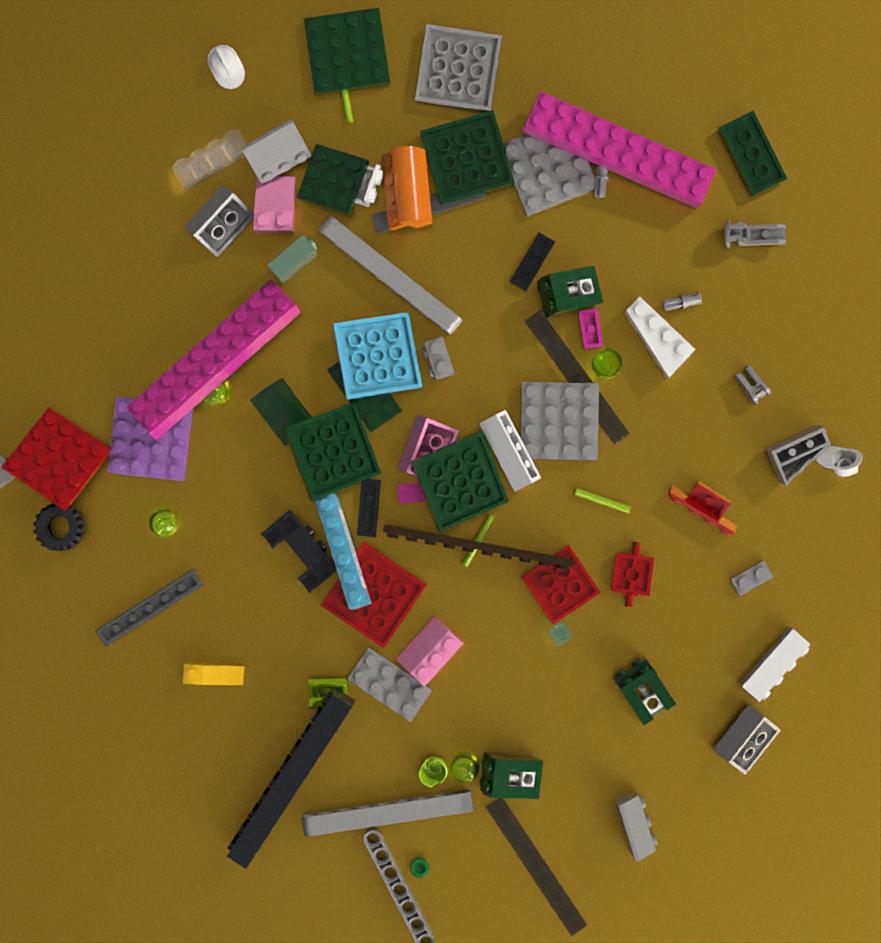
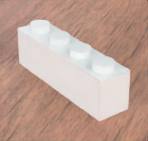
[479,410,541,491]
[739,627,810,702]

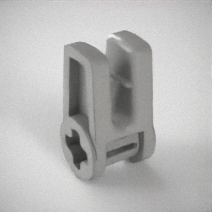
[734,365,771,405]

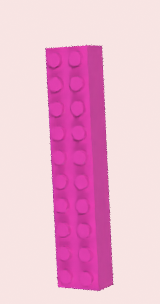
[522,91,716,209]
[126,279,301,440]

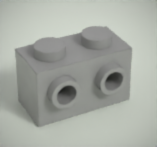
[422,337,454,381]

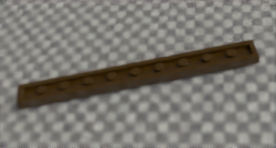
[383,525,574,570]

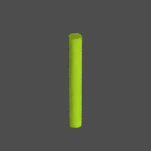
[340,90,353,123]
[574,488,631,514]
[461,514,495,567]

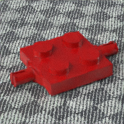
[611,542,654,607]

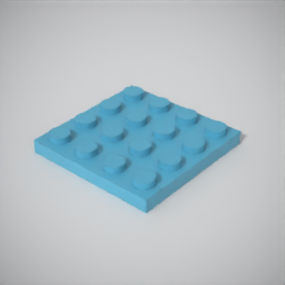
[332,312,422,400]

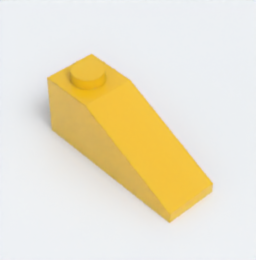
[183,662,245,685]

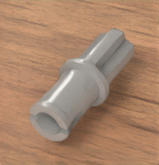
[594,165,609,198]
[662,292,702,311]

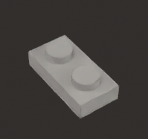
[730,560,773,596]

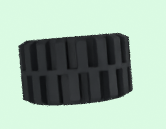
[33,504,86,551]

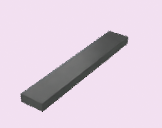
[371,193,486,234]
[95,569,204,647]

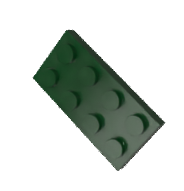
[718,110,787,197]
[327,362,402,433]

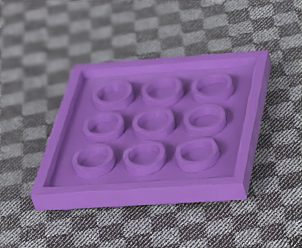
[107,397,193,481]

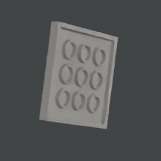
[415,24,502,112]
[503,134,596,217]
[521,382,599,460]

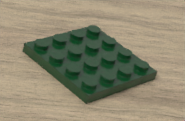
[304,7,390,95]
[420,110,515,205]
[283,402,381,501]
[411,431,509,532]

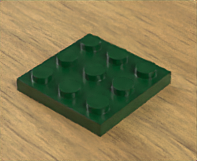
[297,144,369,215]

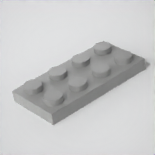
[347,647,432,722]

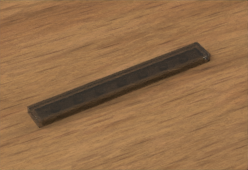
[524,310,630,445]
[486,798,587,936]

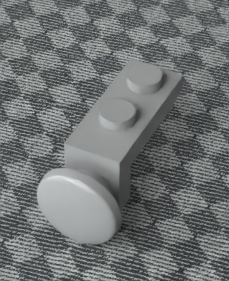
[724,219,786,248]

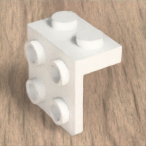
[355,164,384,207]

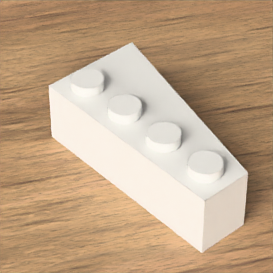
[624,296,696,379]

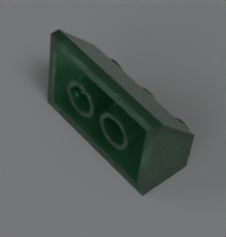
[250,378,312,447]

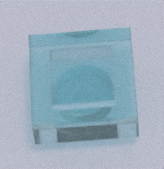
[548,621,574,647]

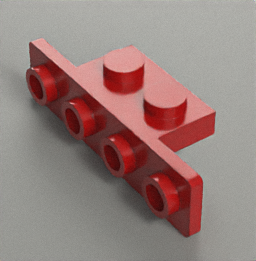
[668,481,737,536]

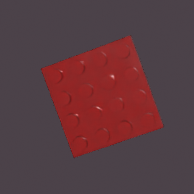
[1,407,112,512]
[320,542,427,648]

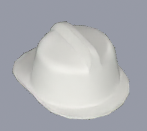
[207,45,245,89]
[816,446,863,477]

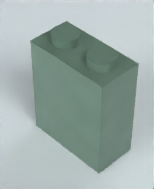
[268,235,318,284]

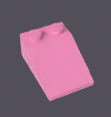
[254,176,295,234]

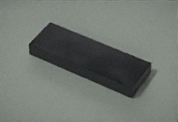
[510,232,555,292]
[357,479,381,537]

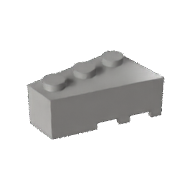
[766,425,831,486]

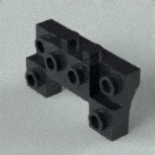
[261,509,337,593]

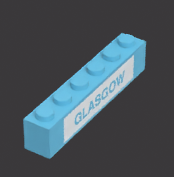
[315,493,372,610]

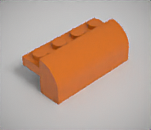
[381,146,432,230]

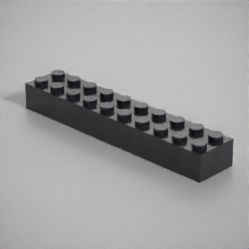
[227,688,356,869]

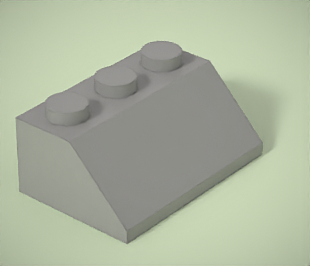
[241,119,311,184]
[184,185,254,257]
[713,705,781,775]
[615,792,657,862]

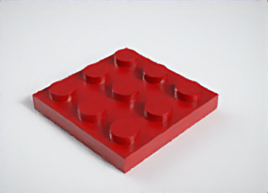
[521,545,601,625]

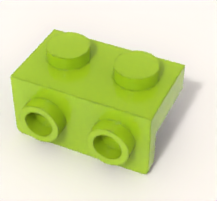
[308,678,348,709]

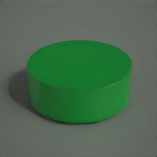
[410,857,429,878]

